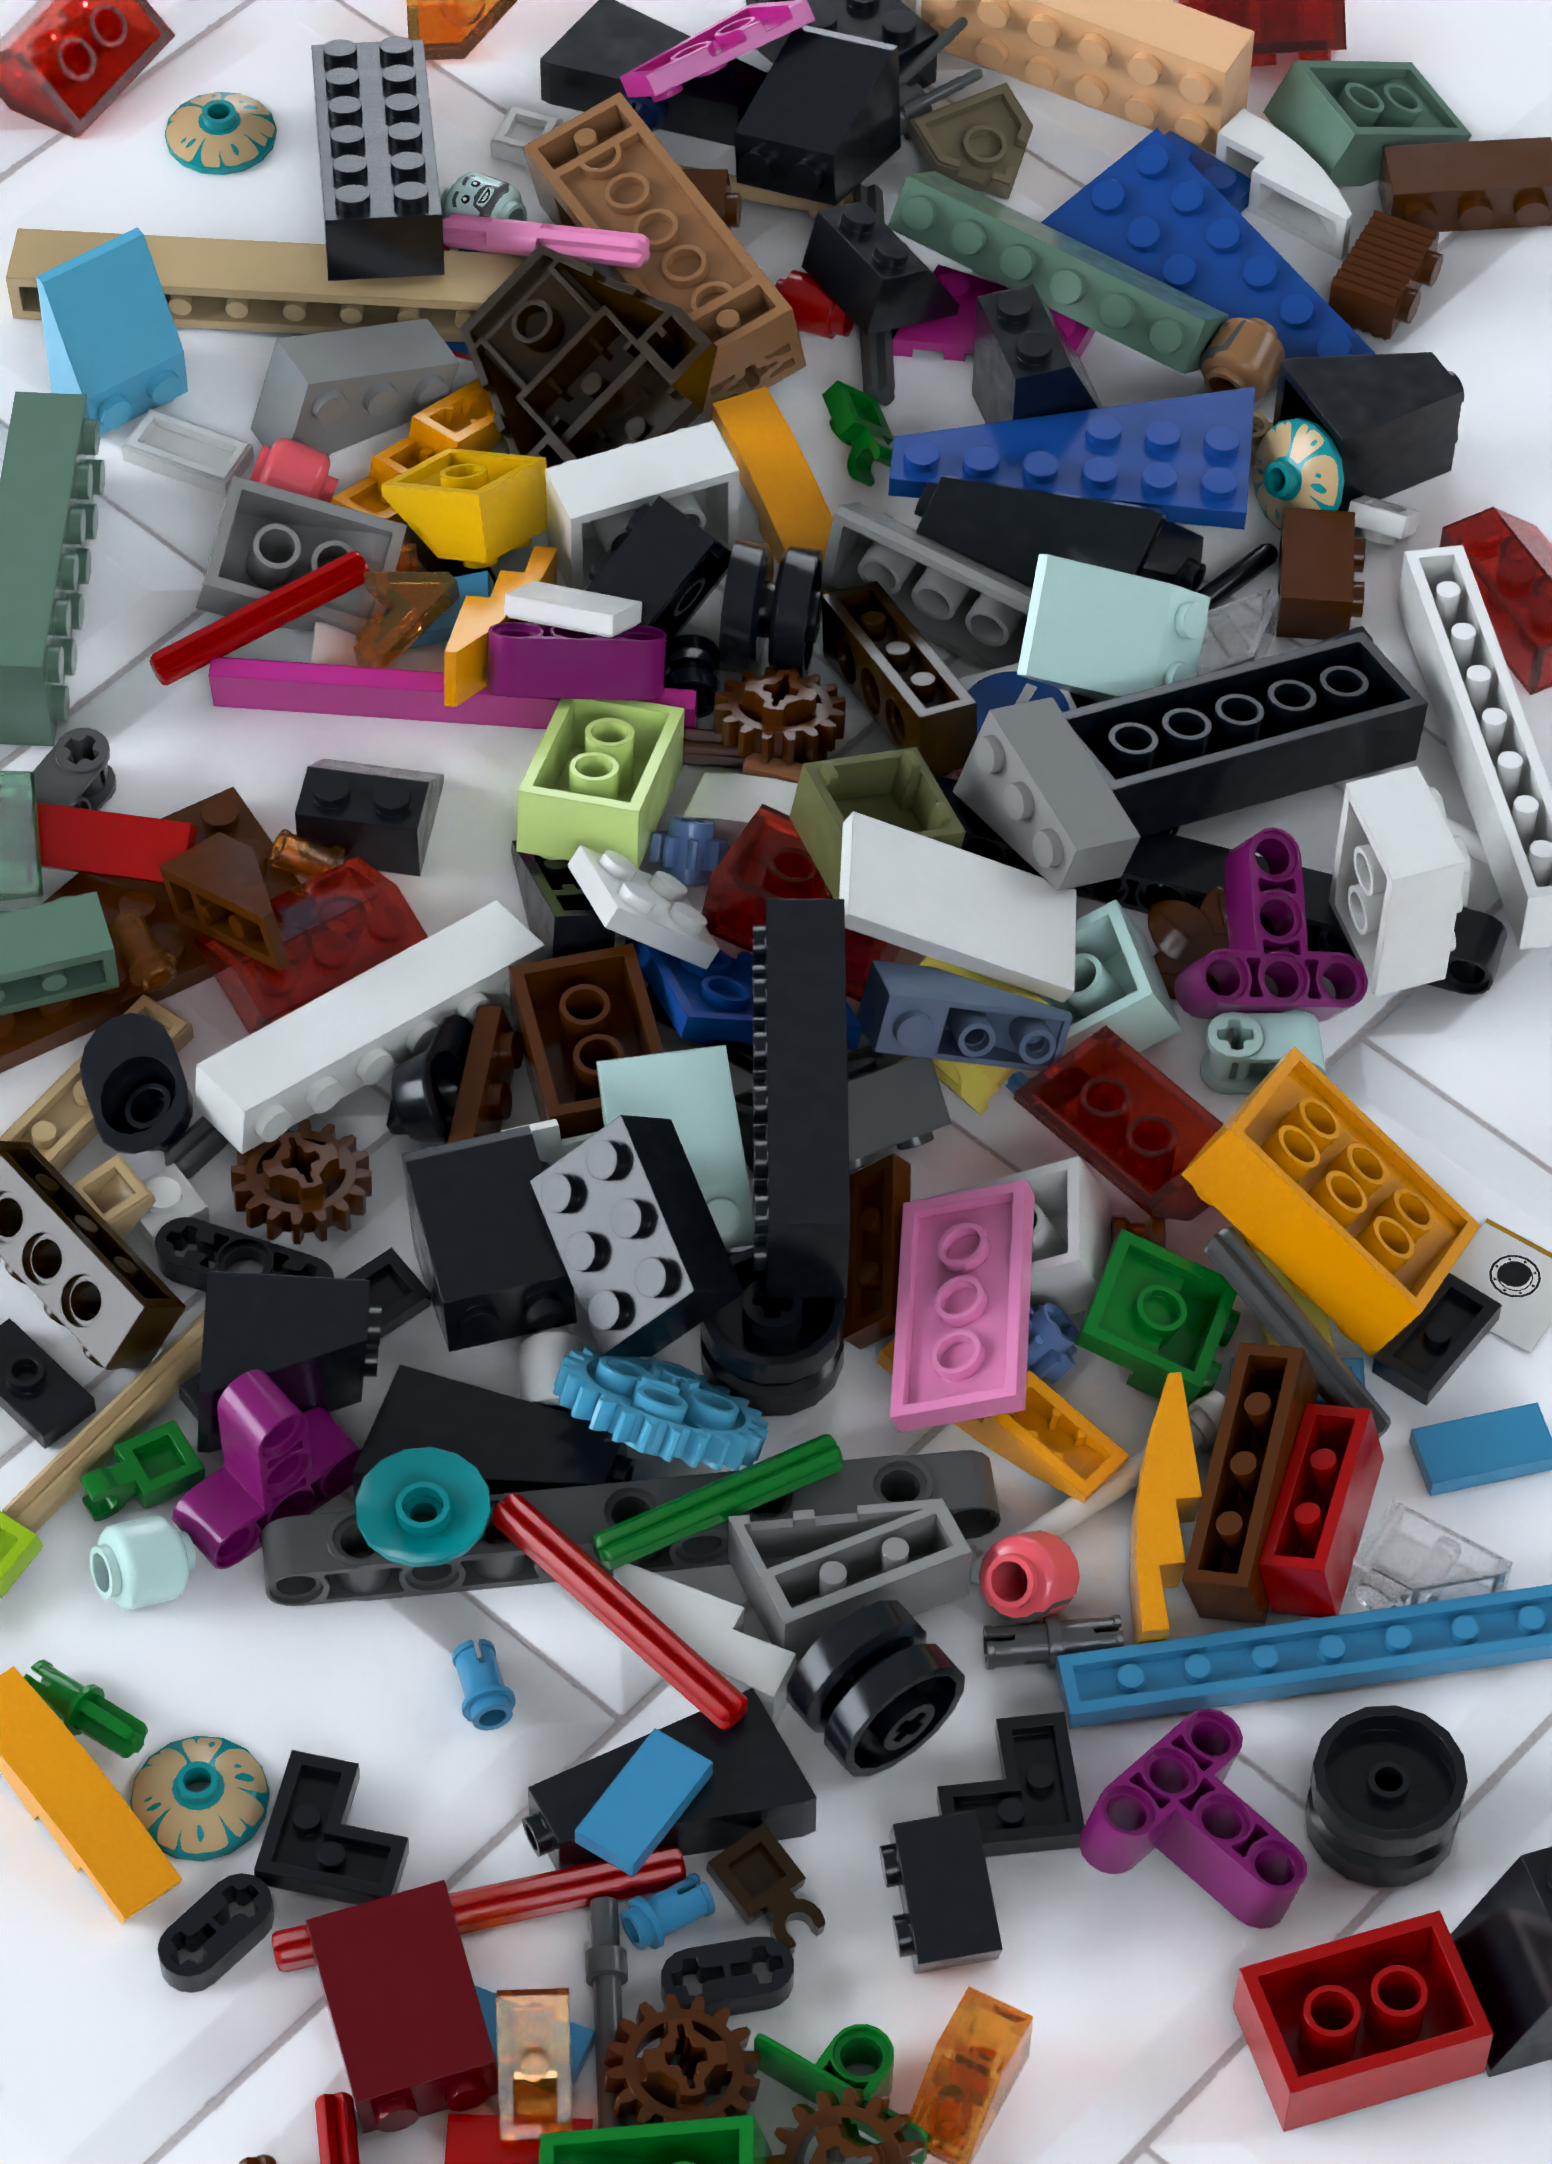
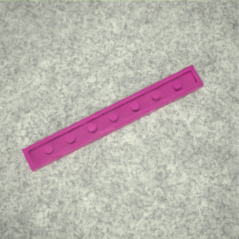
[208,657,698,729]

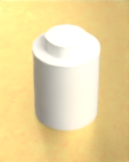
[520,1327,586,1413]

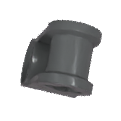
[11,728,117,811]

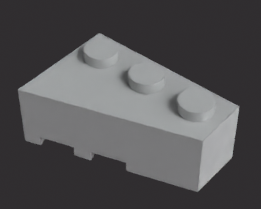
[250,318,460,455]
[953,697,1141,891]
[728,1498,972,1661]

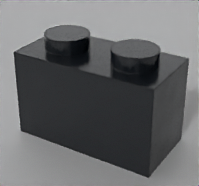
[879,1810,1003,1974]

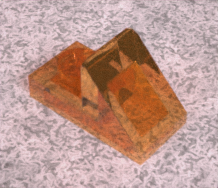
[353,572,460,668]
[496,1988,573,2140]

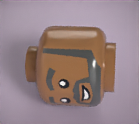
[1199,317,1286,402]

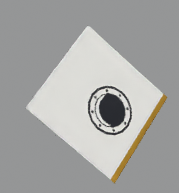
[1449,1218,1552,1353]

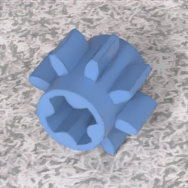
[649,816,728,885]
[1027,1303,1078,1384]

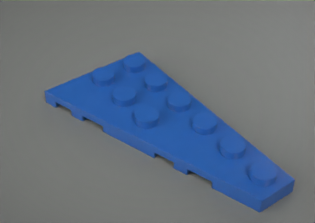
[1041,128,1376,360]
[888,387,1255,530]

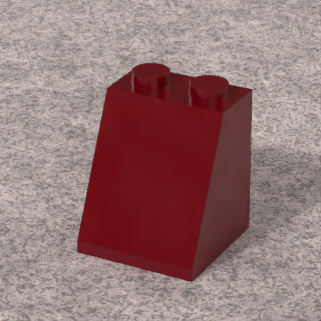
[305,1880,502,2134]

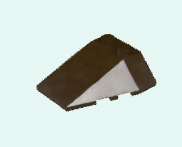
[460,244,718,468]

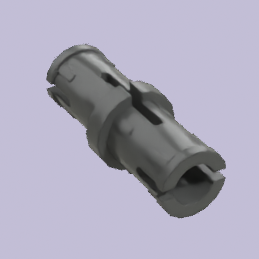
[983,1614,1124,1670]

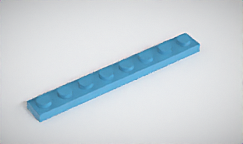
[1055,1584,1552,1729]

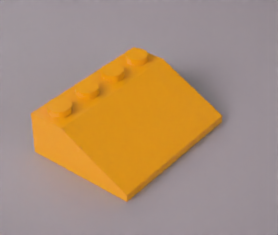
[1181,1046,1481,1357]

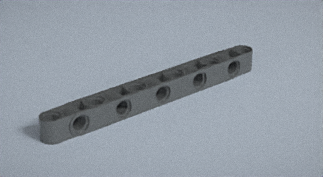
[261,1450,1001,1606]

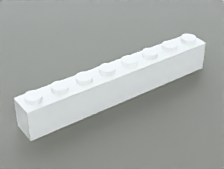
[1397,545,1552,950]

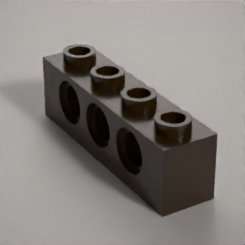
[821,581,977,777]
[0,1141,186,1370]

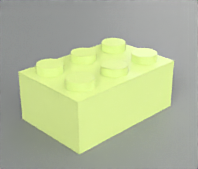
[516,698,685,870]

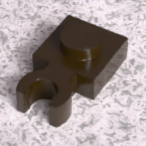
[706,1823,826,1954]

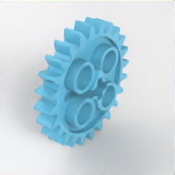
[553,1347,769,1471]

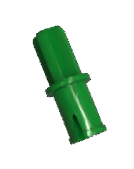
[24,1659,148,1758]

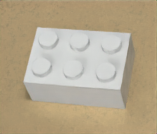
[545,421,740,590]
[1329,765,1470,997]

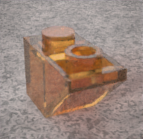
[909,1986,1034,2164]

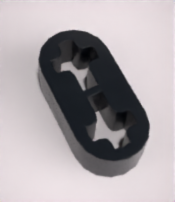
[157,1873,275,1993]
[661,1937,794,2016]

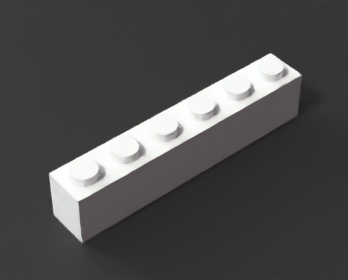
[194,900,545,1154]

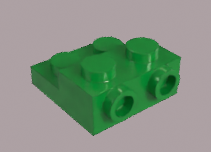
[1074,1229,1241,1408]

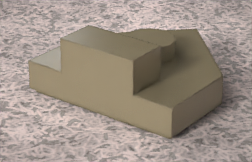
[907,82,1033,199]

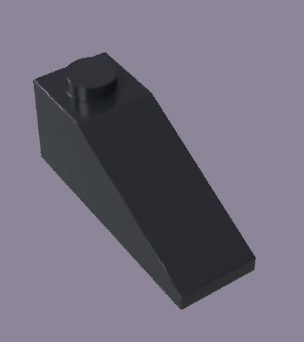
[511,840,615,960]

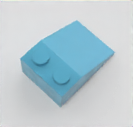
[36,227,188,435]

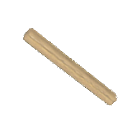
[2,1310,205,1533]

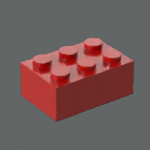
[1233,1910,1494,2132]

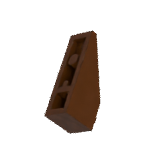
[159,832,290,971]

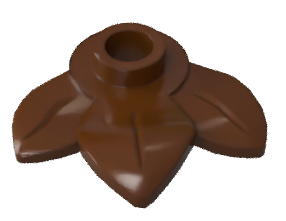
[1147,886,1229,1000]

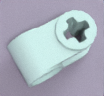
[1200,1010,1326,1095]

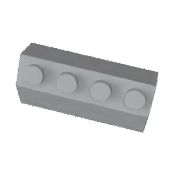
[822,502,1033,670]

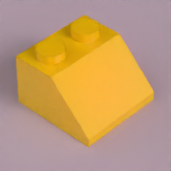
[381,448,547,569]

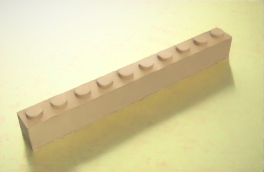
[6,228,588,342]

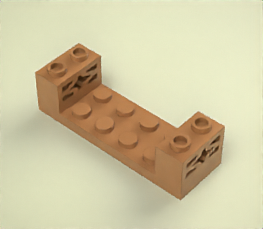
[522,92,807,422]

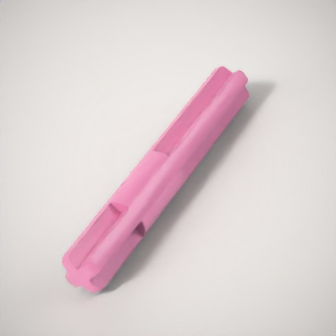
[442,214,650,268]

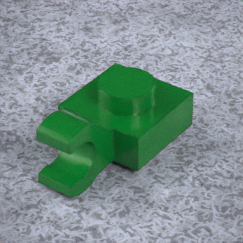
[822,380,894,487]
[81,1420,205,1522]

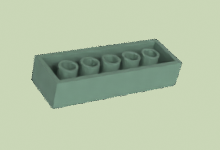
[0,392,105,746]

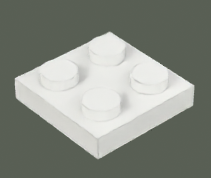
[567,845,720,970]

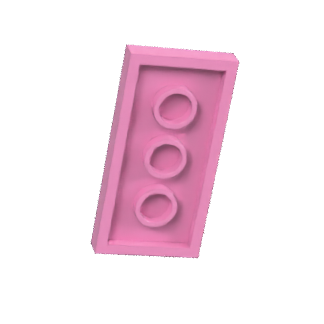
[890,1179,1035,1433]

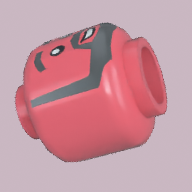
[979,1530,1080,1623]

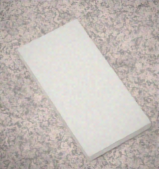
[839,811,1077,1003]

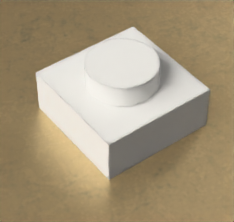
[1348,495,1420,545]
[135,1163,210,1252]

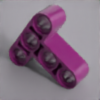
[486,622,667,700]
[1174,827,1368,1022]
[172,1369,362,1570]
[1079,1708,1307,1929]

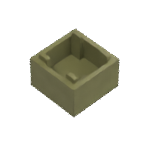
[789,747,966,899]

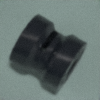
[664,634,720,719]

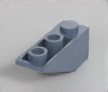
[857,960,1073,1073]

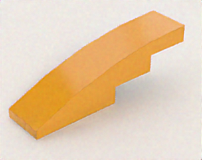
[331,378,503,523]
[712,386,833,594]
[444,545,558,707]
[877,1338,1130,1503]
[1129,1372,1202,1645]
[0,1666,183,1924]

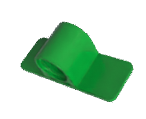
[754,2024,928,2164]

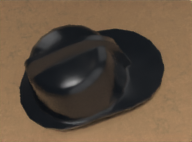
[80,1013,193,1154]
[386,1014,473,1144]

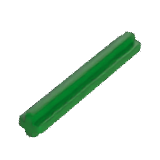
[592,1434,843,1570]

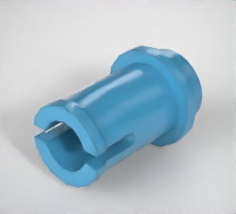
[452,1639,516,1731]
[620,1873,715,1950]

